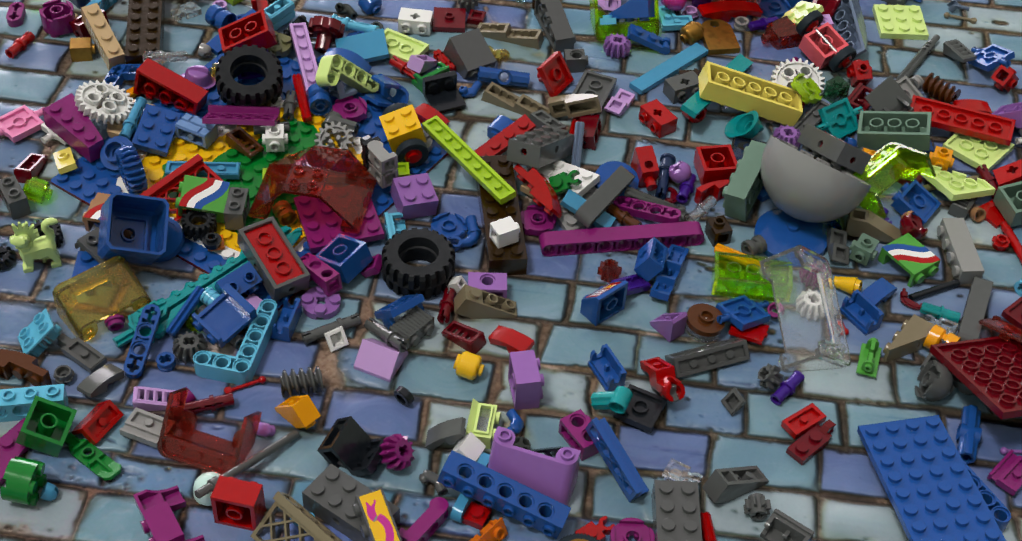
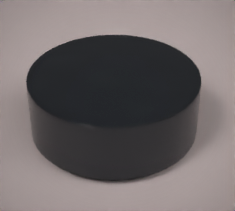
[394,386,414,406]

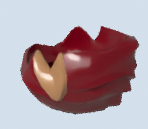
[899,210,928,240]

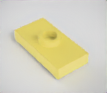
[53,147,78,175]

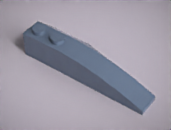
[831,0,868,59]

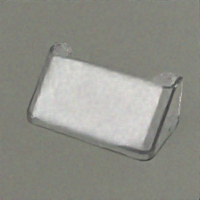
[759,245,851,373]

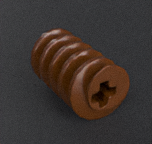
[922,73,961,104]

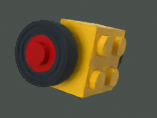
[379,103,429,168]

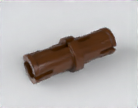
[607,204,642,226]

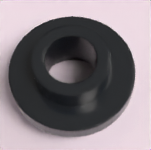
[202,233,222,250]

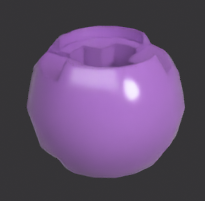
[669,161,691,184]

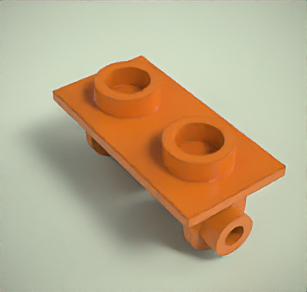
[470,517,508,541]

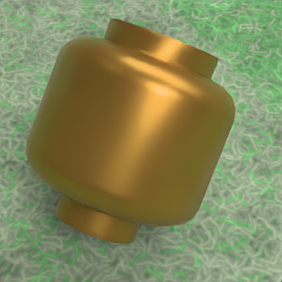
[679,21,704,45]

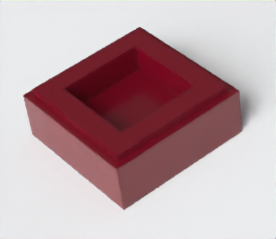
[467,9,486,25]

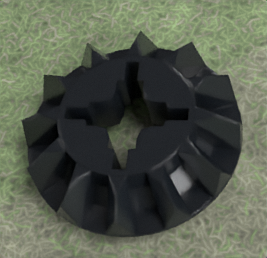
[0,245,16,271]

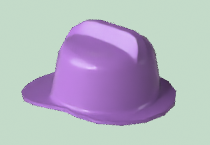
[180,65,216,90]

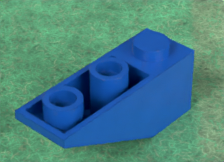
[608,0,655,22]

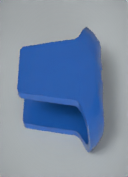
[364,73,409,107]

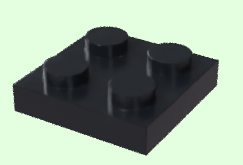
[613,384,667,433]

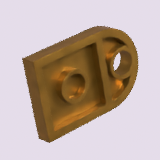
[701,19,740,55]

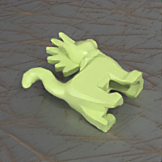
[9,217,62,273]

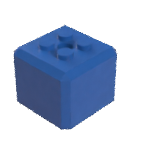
[97,191,169,265]

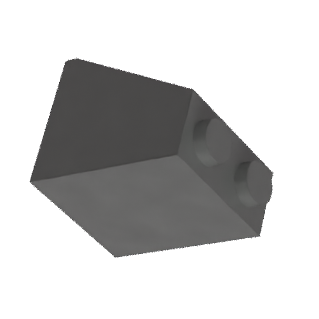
[443,28,497,79]

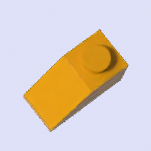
[275,395,321,429]

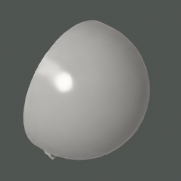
[761,135,871,223]

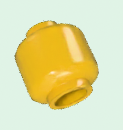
[453,351,485,380]

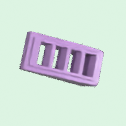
[407,55,438,73]
[132,386,178,411]

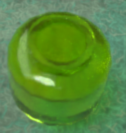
[23,177,53,204]

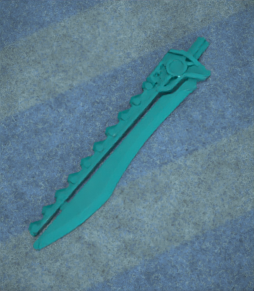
[112,226,302,348]

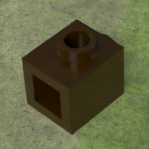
[704,215,733,247]

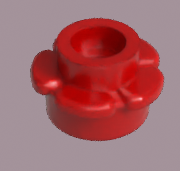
[992,234,1010,251]

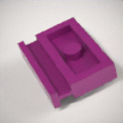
[987,449,1022,497]

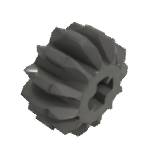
[172,330,208,365]

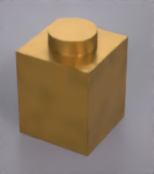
[69,37,96,62]

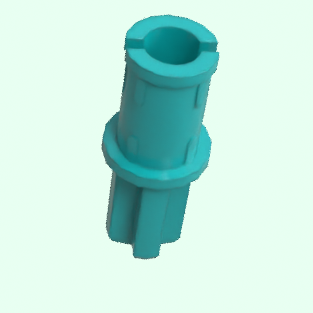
[920,302,961,324]

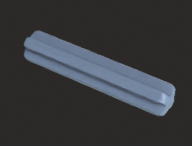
[571,121,585,167]

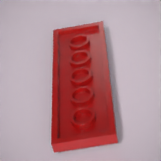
[908,95,1016,146]

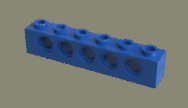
[437,450,571,539]

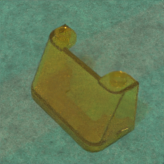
[53,256,151,342]

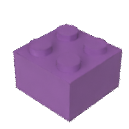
[390,173,439,220]
[508,350,544,410]

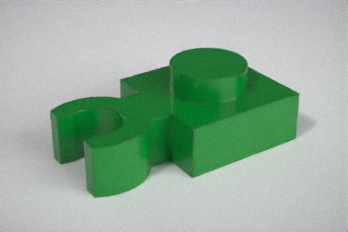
[549,170,582,196]

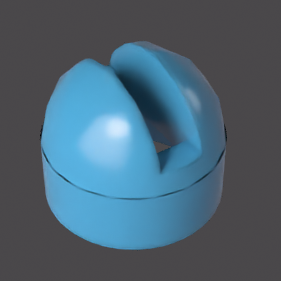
[40,482,59,501]

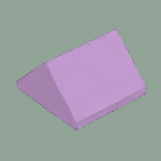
[354,338,408,382]

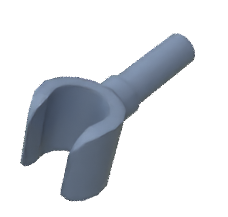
[947,0,970,12]

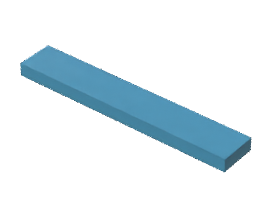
[629,42,709,95]

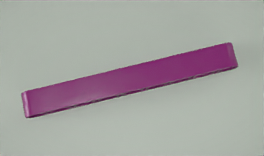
[539,221,705,257]

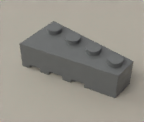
[534,0,576,52]

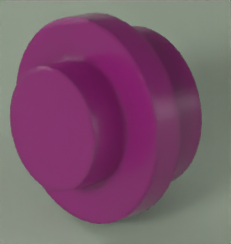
[104,314,125,331]

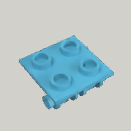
[18,308,62,357]

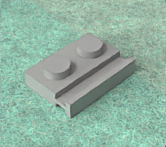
[119,407,174,449]

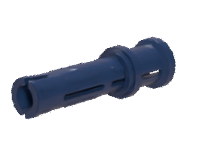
[655,153,676,200]

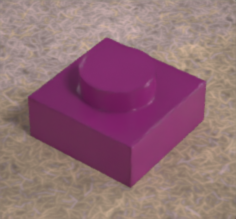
[361,254,382,278]

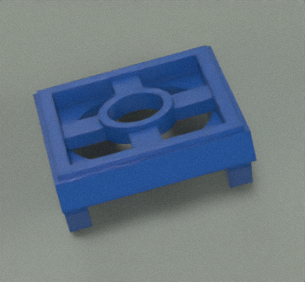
[374,294,425,329]

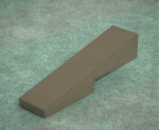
[477,22,544,50]
[481,82,551,117]

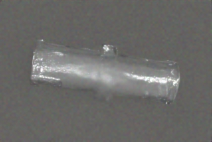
[686,196,717,221]

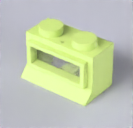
[466,399,501,449]

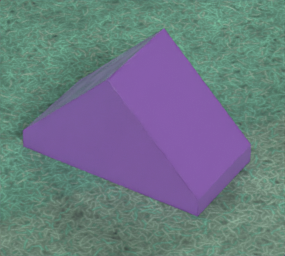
[650,312,688,342]

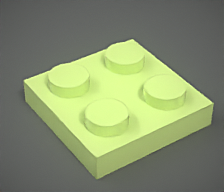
[779,1,824,28]

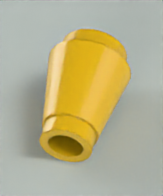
[832,276,863,295]

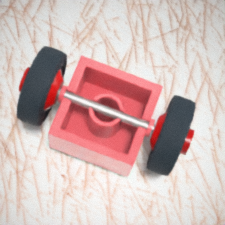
[796,10,857,72]

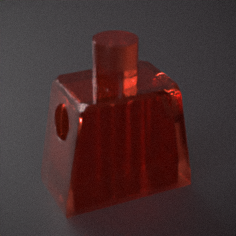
[761,16,802,50]

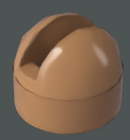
[969,207,986,222]

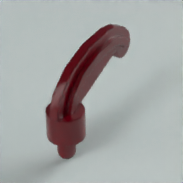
[665,187,678,204]
[900,288,922,310]

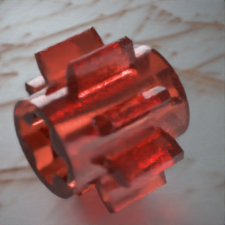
[597,259,622,283]

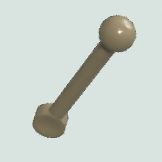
[944,12,977,24]

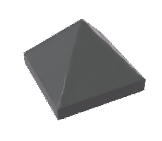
[721,387,746,416]

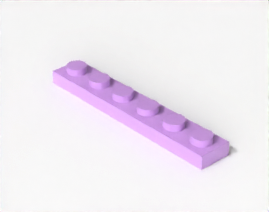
[289,22,318,97]

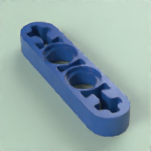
[124,304,161,379]

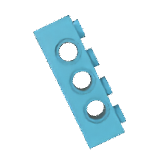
[0,384,69,422]

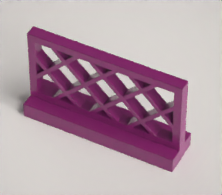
[202,105,280,126]

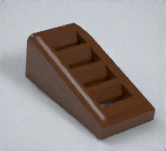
[225,126,264,159]

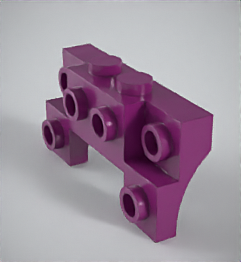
[133,485,205,541]

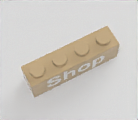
[81,3,125,71]

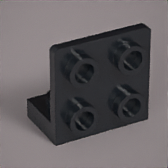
[423,70,466,113]

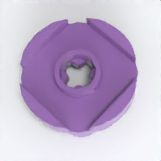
[301,285,341,320]

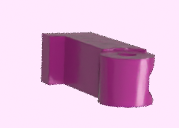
[300,253,342,297]
[398,497,449,541]

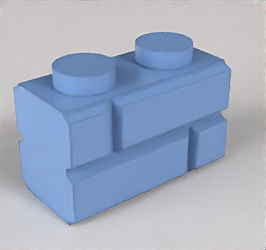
[175,113,218,149]

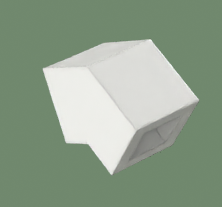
[447,275,468,295]

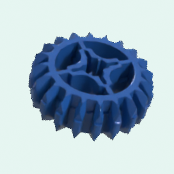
[115,144,148,194]

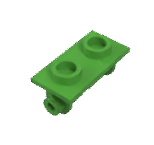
[856,338,882,378]

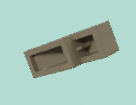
[548,94,602,119]

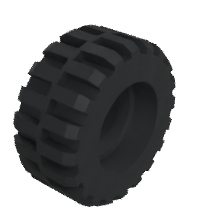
[215,45,283,107]
[381,227,455,299]

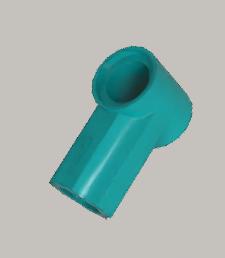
[591,386,633,414]

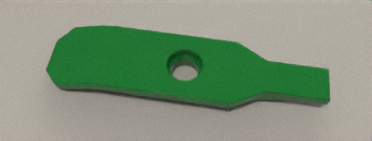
[64,432,122,481]

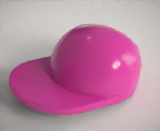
[661,0,687,11]

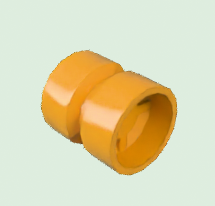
[923,324,961,350]

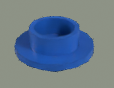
[100,136,134,171]

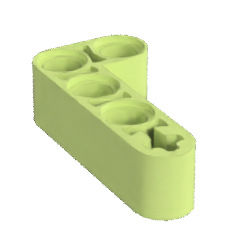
[315,54,379,93]

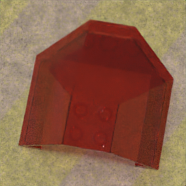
[248,145,377,234]

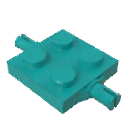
[815,97,864,138]

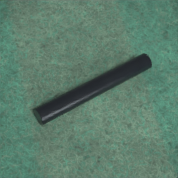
[908,279,960,301]

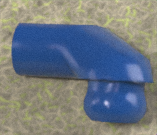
[506,409,524,436]

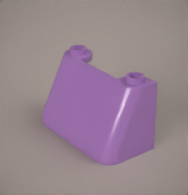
[488,426,581,506]

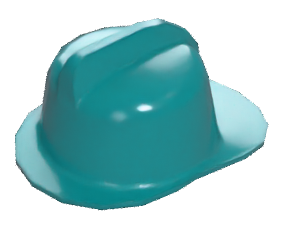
[725,110,764,139]

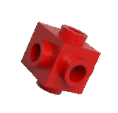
[847,59,873,87]
[990,64,1019,92]

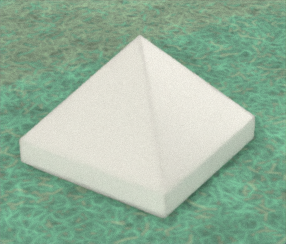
[324,326,349,352]

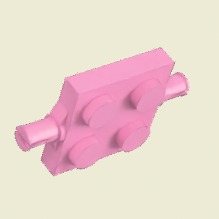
[0,105,45,143]

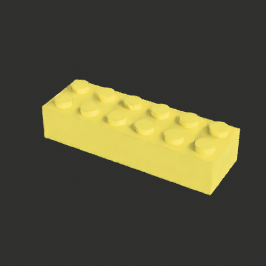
[698,61,803,127]

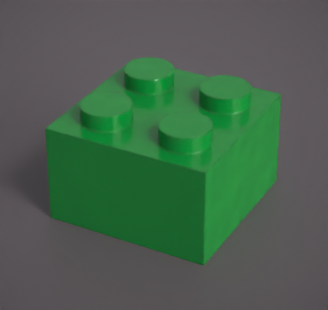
[15,395,77,458]

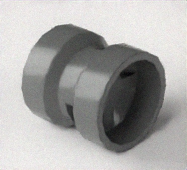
[741,235,767,257]

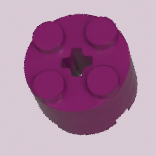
[39,0,76,38]

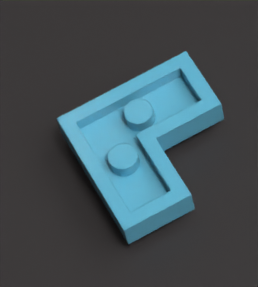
[657,6,693,31]

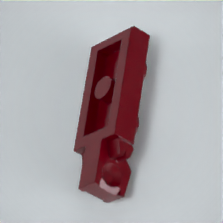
[786,419,836,465]

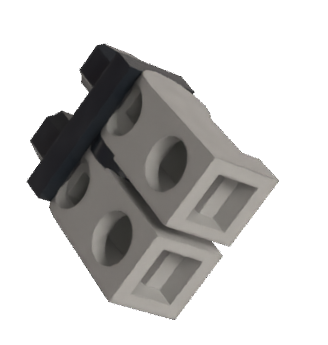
[360,135,398,189]

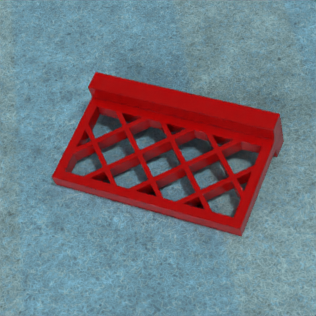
[140,154,223,223]

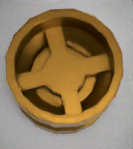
[272,200,297,226]

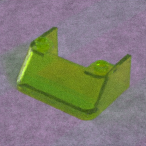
[589,0,659,42]
[852,142,936,218]

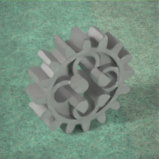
[314,121,354,159]

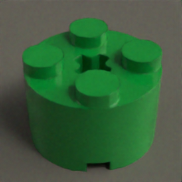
[1,456,47,506]

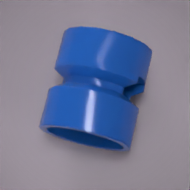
[205,4,237,29]
[307,83,332,116]

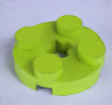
[791,73,822,104]

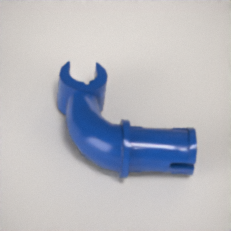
[449,215,482,252]

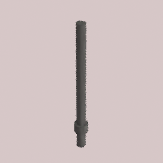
[194,430,300,499]

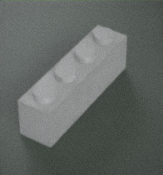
[937,218,984,284]

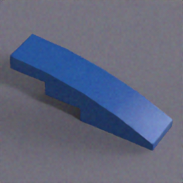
[649,244,689,302]

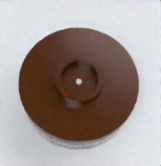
[685,303,725,343]

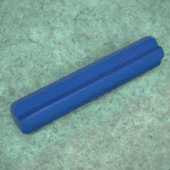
[166,286,205,337]

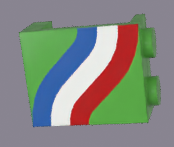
[175,175,230,223]
[878,233,941,287]

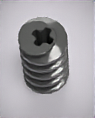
[280,366,324,397]

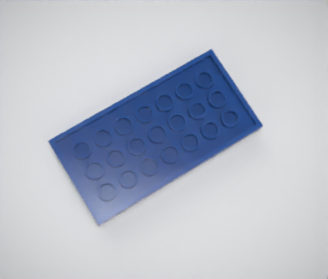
[857,415,1006,541]

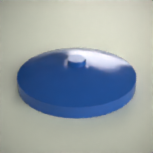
[754,208,827,265]

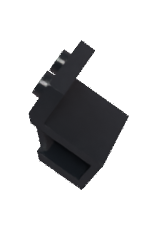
[317,416,386,477]

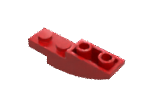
[513,163,562,219]

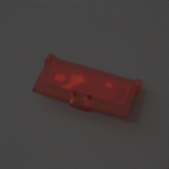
[979,315,1022,344]

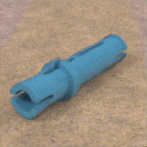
[119,97,147,140]

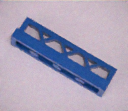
[585,417,649,502]

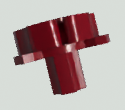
[308,16,345,54]

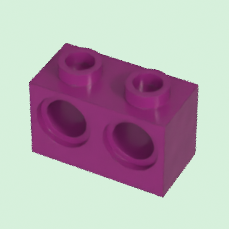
[558,409,599,461]

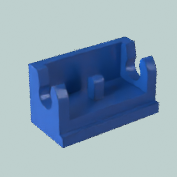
[839,289,884,336]
[270,297,302,342]
[588,344,627,391]

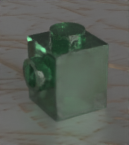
[823,75,850,104]

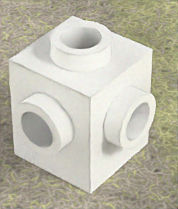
[262,124,288,152]

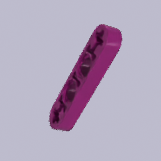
[614,196,681,223]

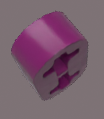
[6,2,26,27]

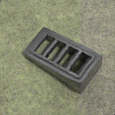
[943,39,977,63]
[948,197,978,220]

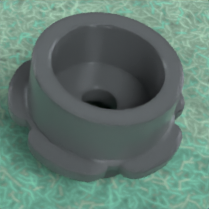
[53,365,75,384]

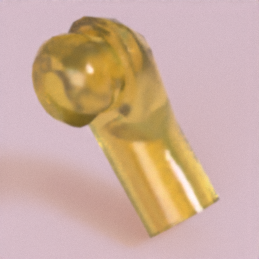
[489,46,510,61]

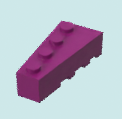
[42,93,104,163]

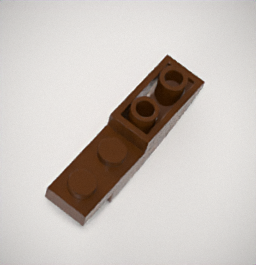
[0,349,52,386]

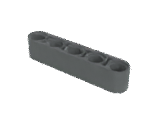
[573,165,635,229]
[957,276,994,341]

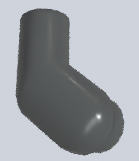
[419,470,448,496]

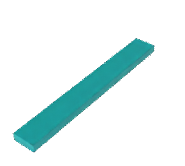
[680,54,753,118]

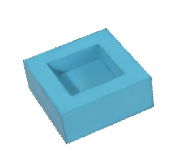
[599,15,616,26]

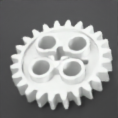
[770,58,825,106]
[74,80,134,125]

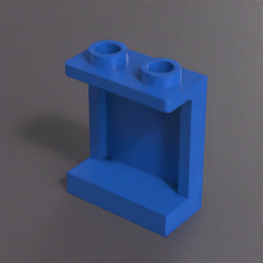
[191,283,257,348]

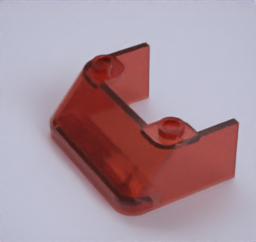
[158,388,262,475]

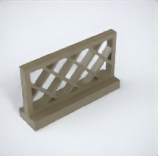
[250,491,342,541]

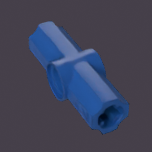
[477,66,530,88]
[956,405,982,465]

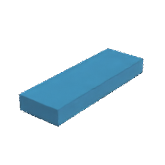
[560,189,616,228]

